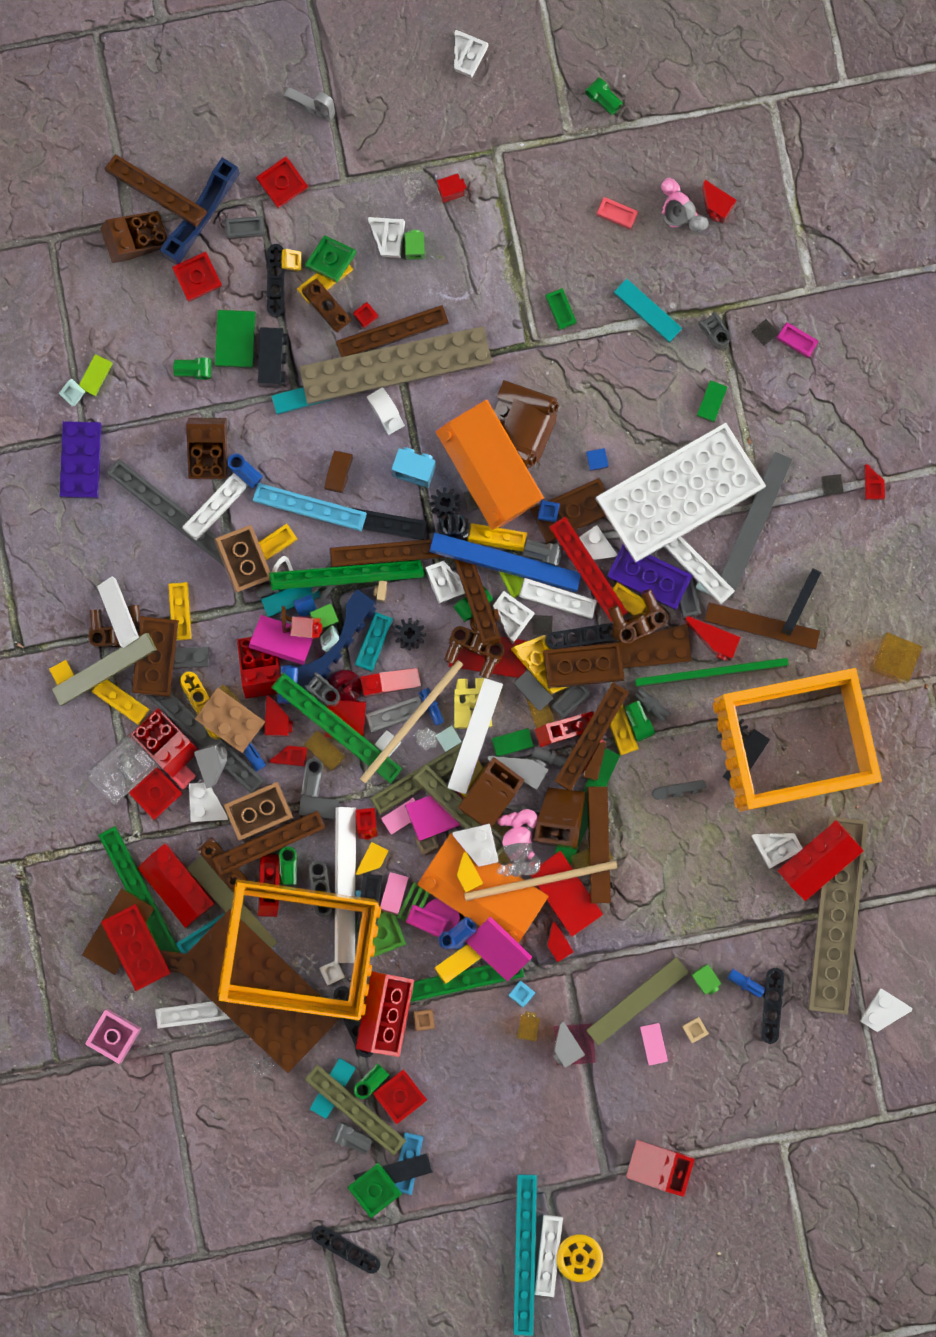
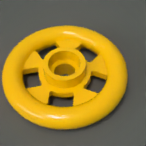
[556,1234,603,1282]

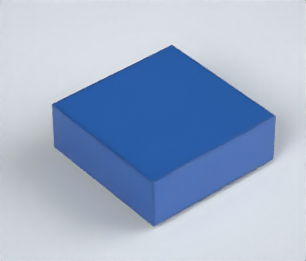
[586,448,609,471]
[537,500,560,523]
[293,594,317,616]

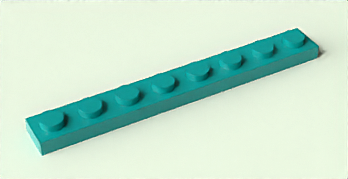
[513,1174,537,1336]

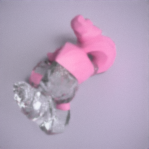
[496,809,541,877]

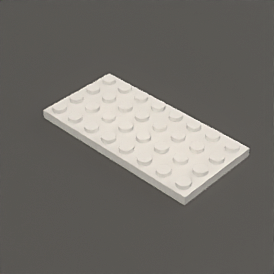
[596,423,766,563]

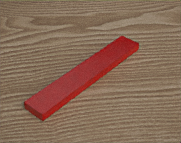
[549,516,628,623]

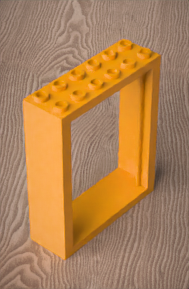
[713,668,882,812]
[218,879,381,1020]

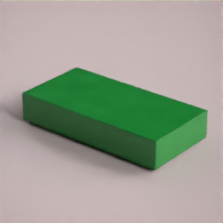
[545,288,577,331]
[697,380,728,423]
[492,728,534,757]

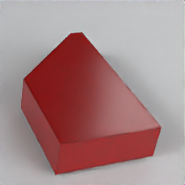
[864,464,885,500]
[270,745,307,767]
[547,922,574,962]

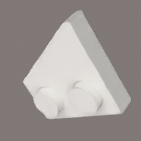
[492,591,535,643]
[189,783,229,822]
[452,824,499,866]
[751,833,803,869]

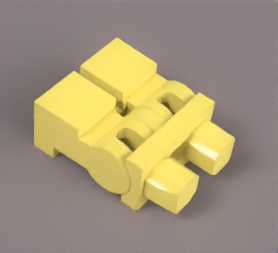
[454,678,492,729]

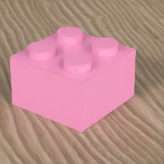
[85,1009,142,1064]

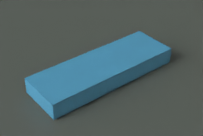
[395,1132,424,1195]

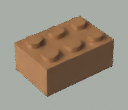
[214,525,270,593]
[195,688,265,753]
[224,782,294,841]

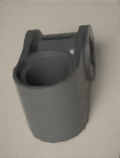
[698,312,730,350]
[303,672,340,706]

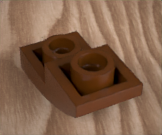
[324,450,353,493]

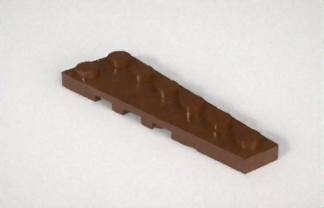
[617,624,692,669]

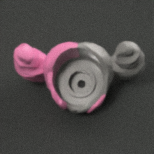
[661,178,709,233]

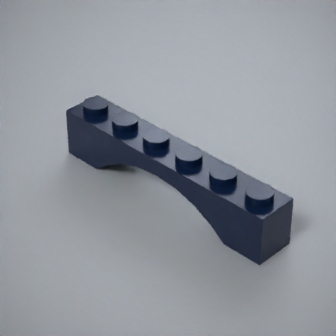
[160,157,240,265]
[297,589,377,694]

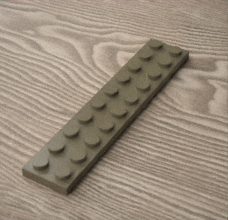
[299,326,492,404]
[808,817,868,1015]

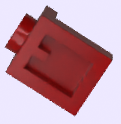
[356,808,378,840]

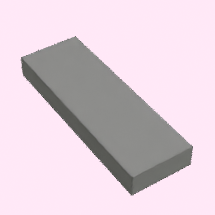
[365,696,426,733]

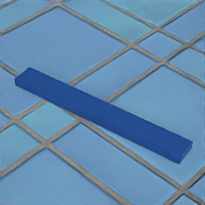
[429,532,581,592]

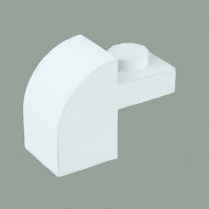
[367,387,405,435]

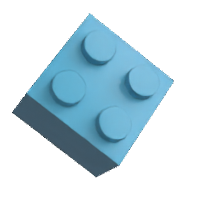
[391,447,436,488]

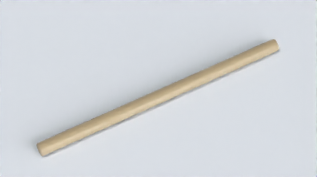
[360,660,463,784]
[464,861,617,901]

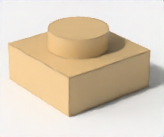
[374,581,387,603]
[682,1016,709,1043]

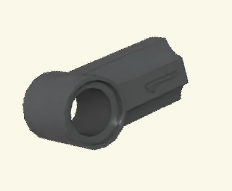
[523,539,563,566]
[301,758,324,797]
[331,1121,373,1155]

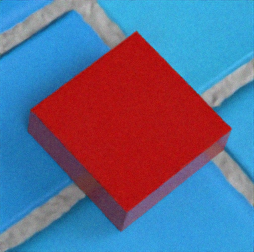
[352,302,379,329]

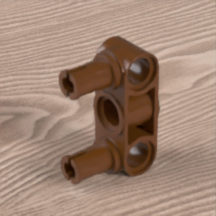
[302,279,352,333]
[608,589,668,643]
[88,605,140,648]
[444,626,504,679]
[197,837,248,892]

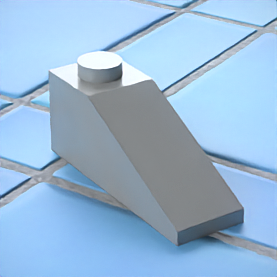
[487,756,548,790]

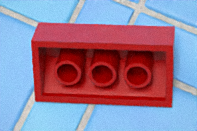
[777,820,864,901]
[137,843,216,928]
[356,971,414,1057]

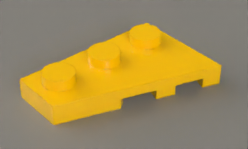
[511,635,567,695]

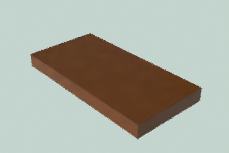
[530,478,607,544]
[131,616,179,697]
[543,643,625,689]
[82,888,155,975]

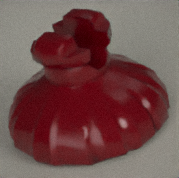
[328,669,362,701]

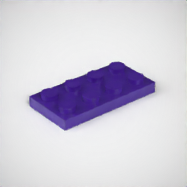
[59,421,102,499]
[607,544,693,610]

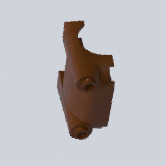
[494,380,559,469]

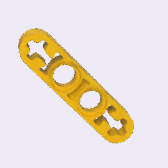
[180,671,221,740]

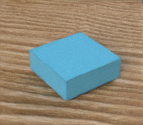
[508,980,535,1008]

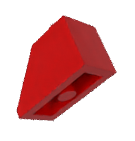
[701,180,737,224]
[265,696,293,737]

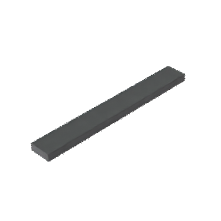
[721,452,792,598]
[107,459,224,566]
[145,693,265,793]

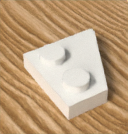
[454,30,489,78]
[368,217,405,258]
[579,525,617,561]
[425,561,465,604]
[860,988,913,1032]

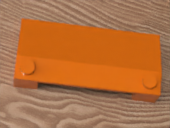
[436,400,544,530]
[417,832,549,943]

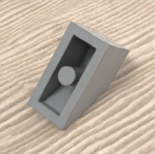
[194,742,227,789]
[553,1021,585,1068]

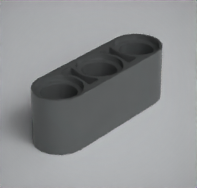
[309,861,333,917]

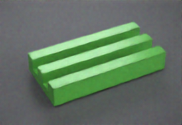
[397,882,430,922]

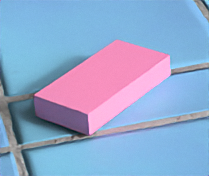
[381,798,415,835]
[380,872,409,915]
[640,1023,668,1065]

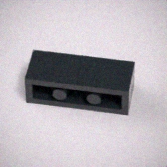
[258,327,288,388]

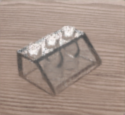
[86,734,157,805]

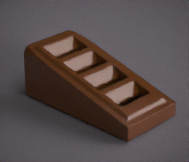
[582,742,606,781]

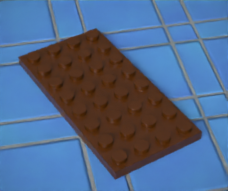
[175,909,340,1073]

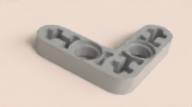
[283,88,335,122]

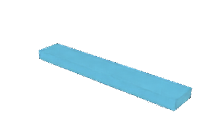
[253,483,367,532]

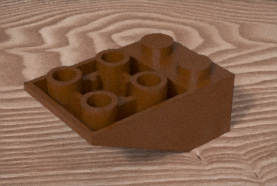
[100,211,168,263]
[186,418,227,479]
[458,757,525,827]
[534,787,586,849]

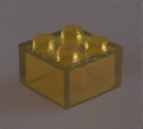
[869,632,923,684]

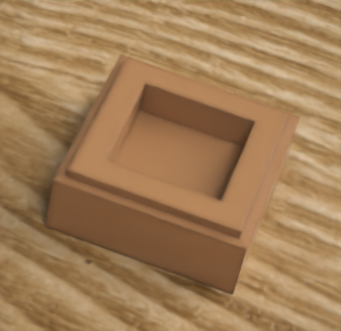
[413,1009,435,1031]

